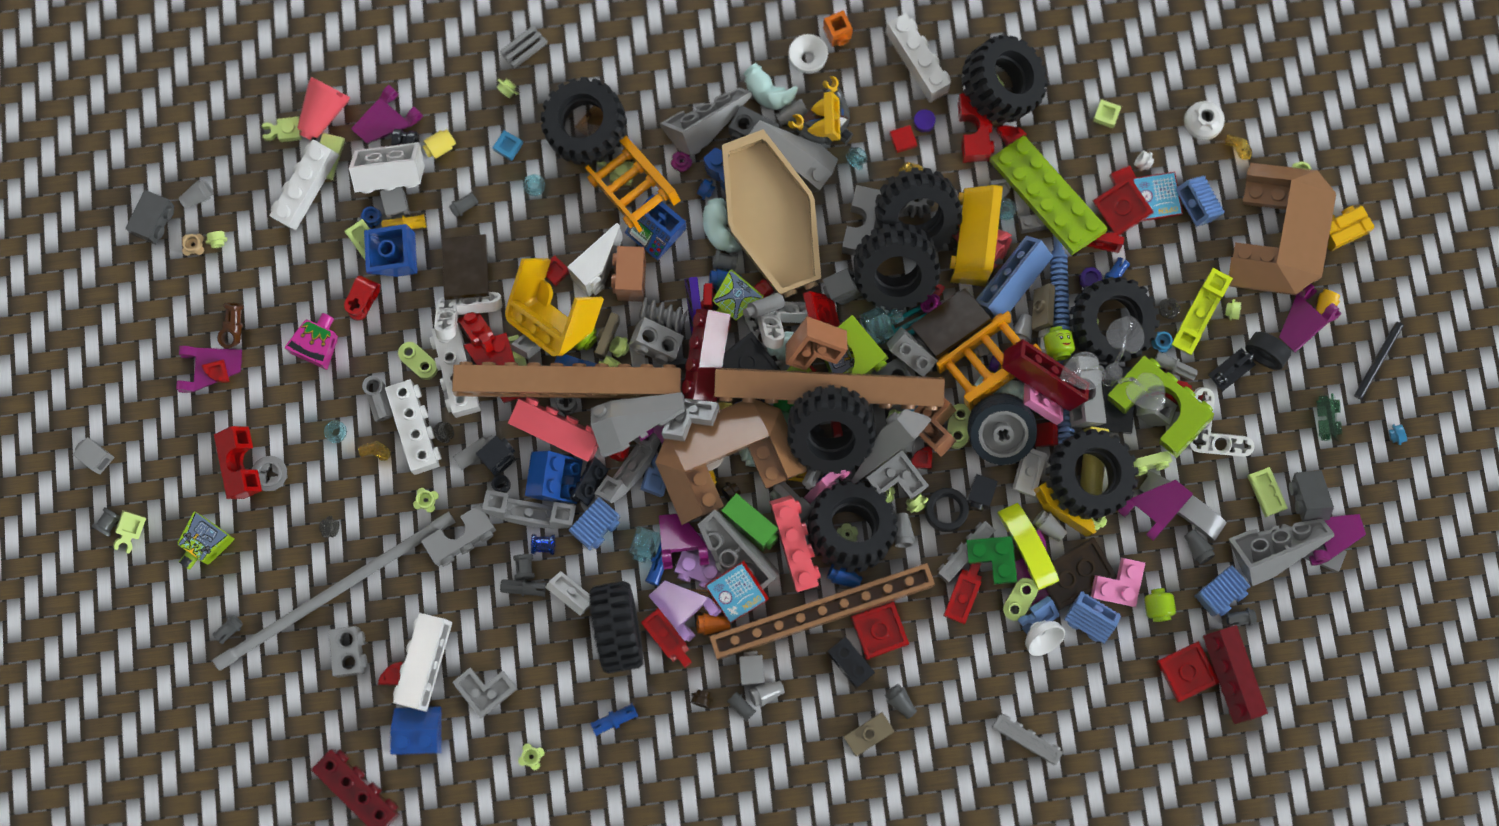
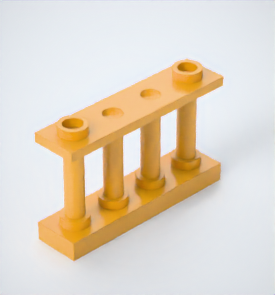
[585,136,681,233]
[936,311,1041,410]

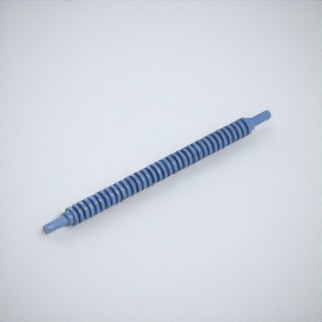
[1050,235,1075,445]

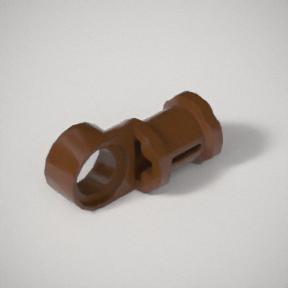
[217,302,244,348]

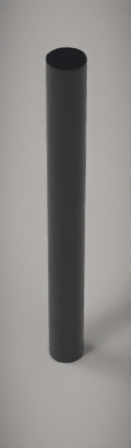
[1354,321,1404,400]

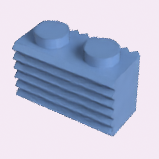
[1175,176,1225,227]
[569,497,620,551]
[1195,565,1251,617]
[1064,592,1121,644]

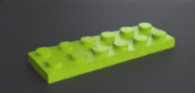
[990,135,1107,255]

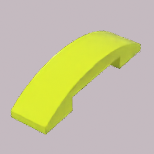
[1172,268,1233,355]
[997,503,1059,591]

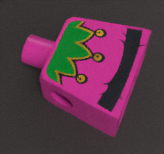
[285,313,338,370]

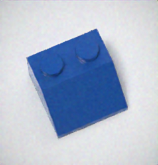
[364,224,417,277]
[390,707,442,755]

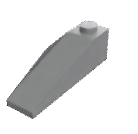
[660,88,752,155]
[748,120,838,193]
[591,392,685,457]
[851,409,931,484]
[698,510,780,589]
[1229,519,1334,587]

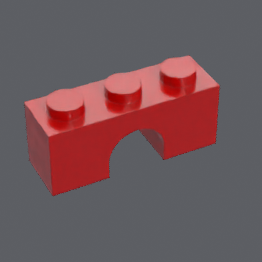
[957,93,994,163]
[214,426,262,499]

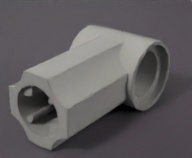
[362,376,393,422]
[770,481,813,523]

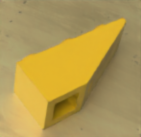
[1033,482,1096,537]

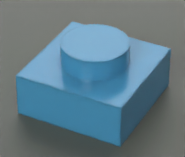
[492,130,523,161]

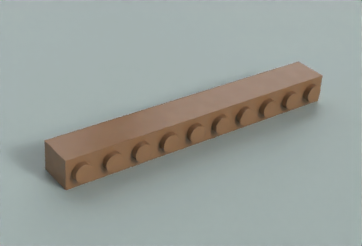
[452,362,681,399]
[714,368,945,410]
[710,563,935,661]

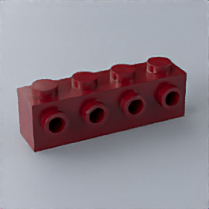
[682,309,731,402]
[1002,339,1090,411]
[1203,625,1268,724]
[311,749,400,826]

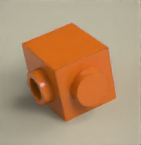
[823,10,853,47]

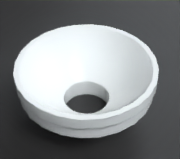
[789,34,828,73]
[1184,101,1225,140]
[1025,620,1065,656]

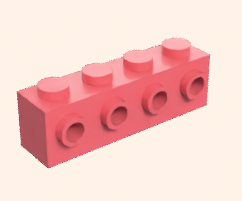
[508,397,599,462]
[769,495,821,592]

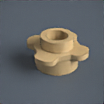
[182,234,204,256]

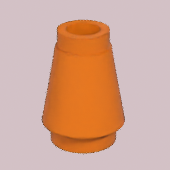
[696,613,730,636]

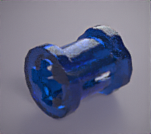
[531,534,556,555]

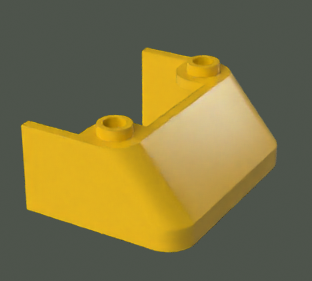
[950,185,1003,287]
[505,258,604,356]

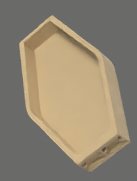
[722,129,821,298]

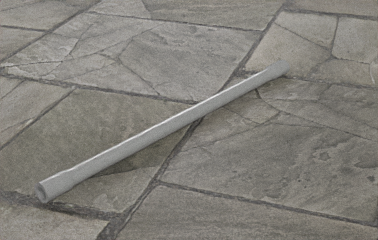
[213,511,456,671]

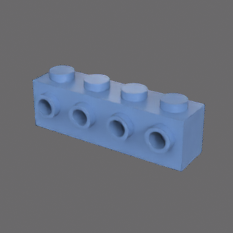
[976,235,1053,320]

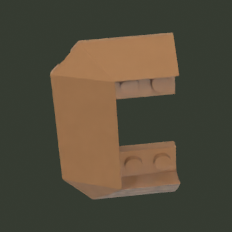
[1229,163,1336,295]
[655,399,807,525]

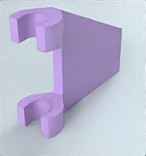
[649,581,722,642]

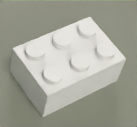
[349,142,425,193]

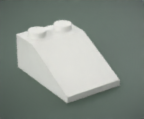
[568,223,623,297]

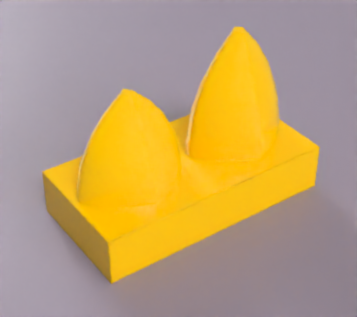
[807,91,841,141]

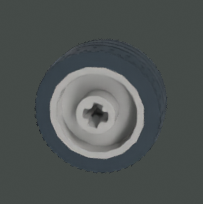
[968,393,1037,465]

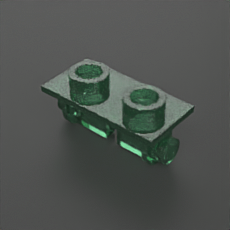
[1316,393,1342,441]

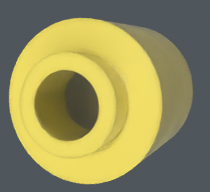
[422,129,456,159]

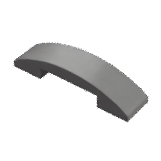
[594,433,660,503]
[1138,471,1227,541]
[482,490,576,529]

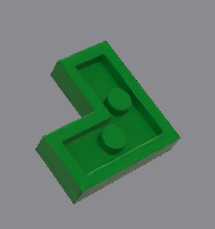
[966,536,1017,585]

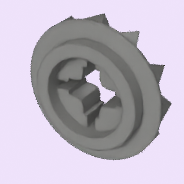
[252,456,288,492]

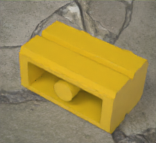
[1327,205,1374,251]

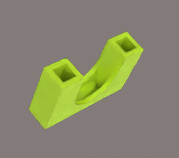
[786,315,889,374]
[1108,356,1214,458]

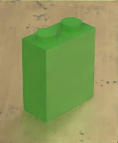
[721,493,779,552]

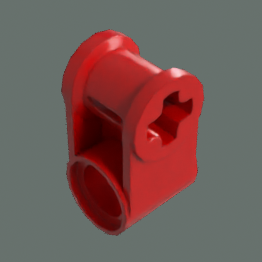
[344,275,381,321]

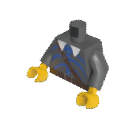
[788,76,854,145]

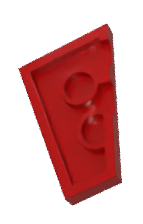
[463,333,525,403]

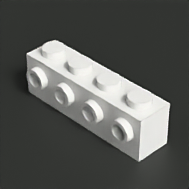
[886,13,951,103]
[269,139,339,230]
[429,323,481,418]
[385,379,442,475]
[393,613,452,712]

